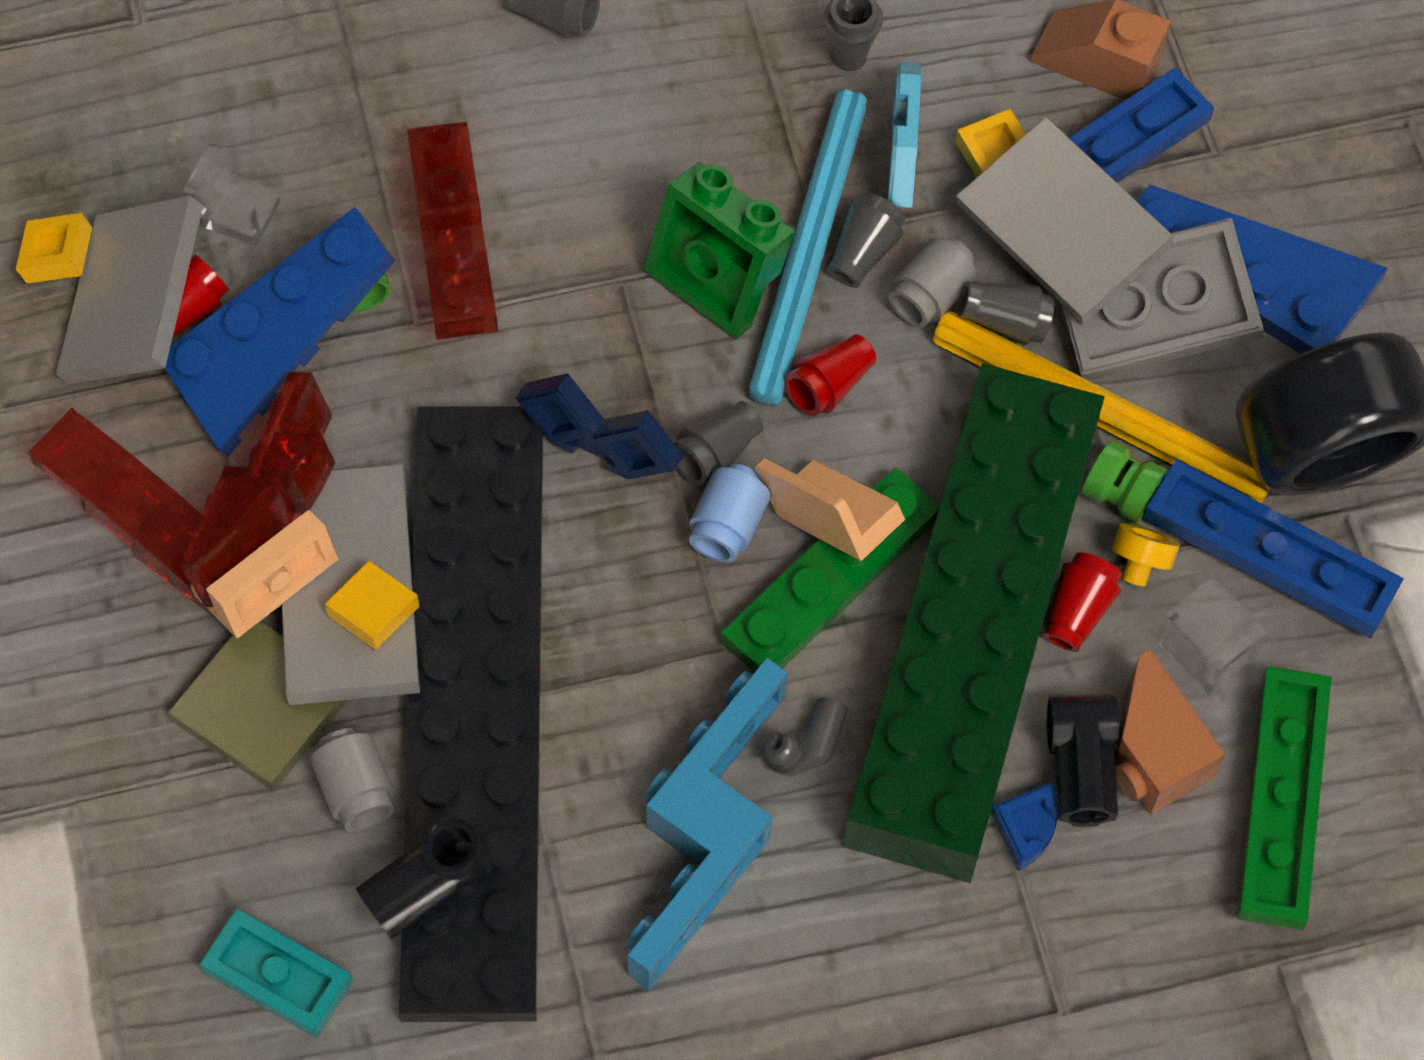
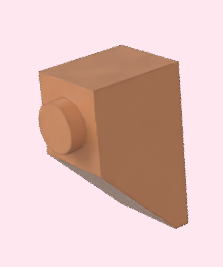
[1030,0,1171,100]
[1114,649,1225,815]

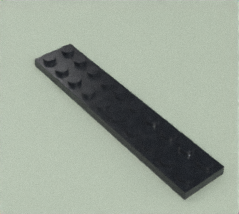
[399,406,543,1022]

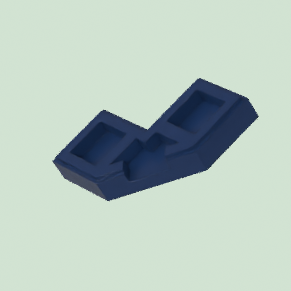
[515,373,683,479]

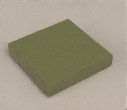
[168,621,348,792]

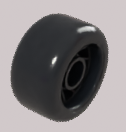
[1235,332,1424,496]

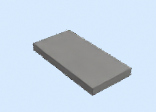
[277,464,420,705]

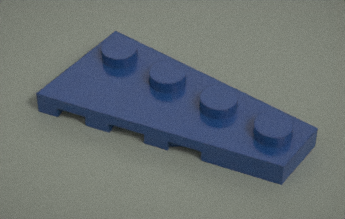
[1137,184,1388,354]
[165,207,395,457]

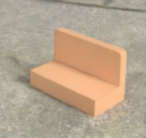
[754,458,905,561]
[191,510,339,639]

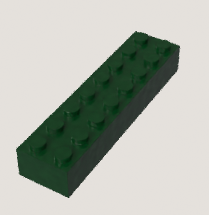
[843,363,1105,883]

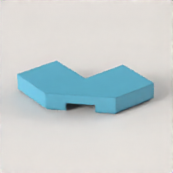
[887,61,922,208]

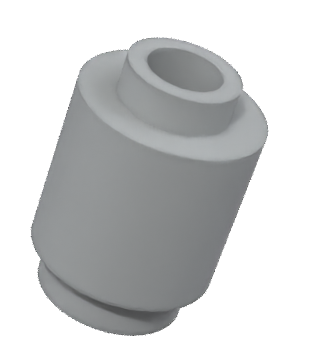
[888,237,977,328]
[310,728,395,832]

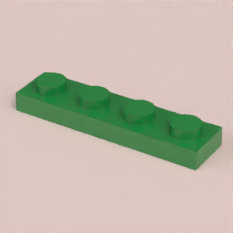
[720,467,940,673]
[1236,666,1332,930]

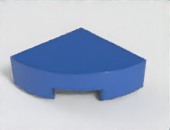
[991,782,1059,871]

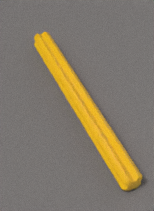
[933,312,1270,504]

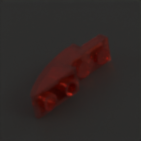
[407,121,498,340]
[181,372,336,607]

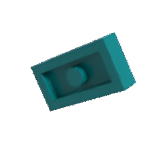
[199,909,353,1039]

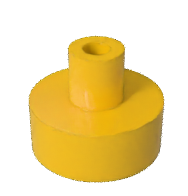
[1111,523,1180,587]

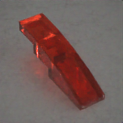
[28,408,238,621]

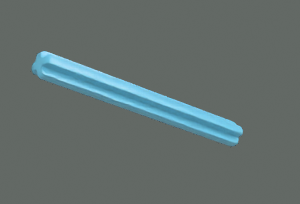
[749,89,867,406]

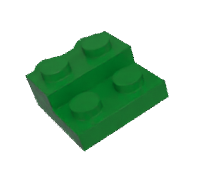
[643,162,795,339]

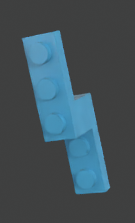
[625,658,788,991]

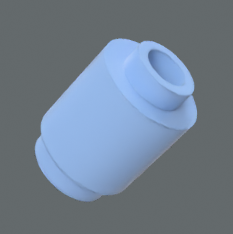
[689,464,771,563]

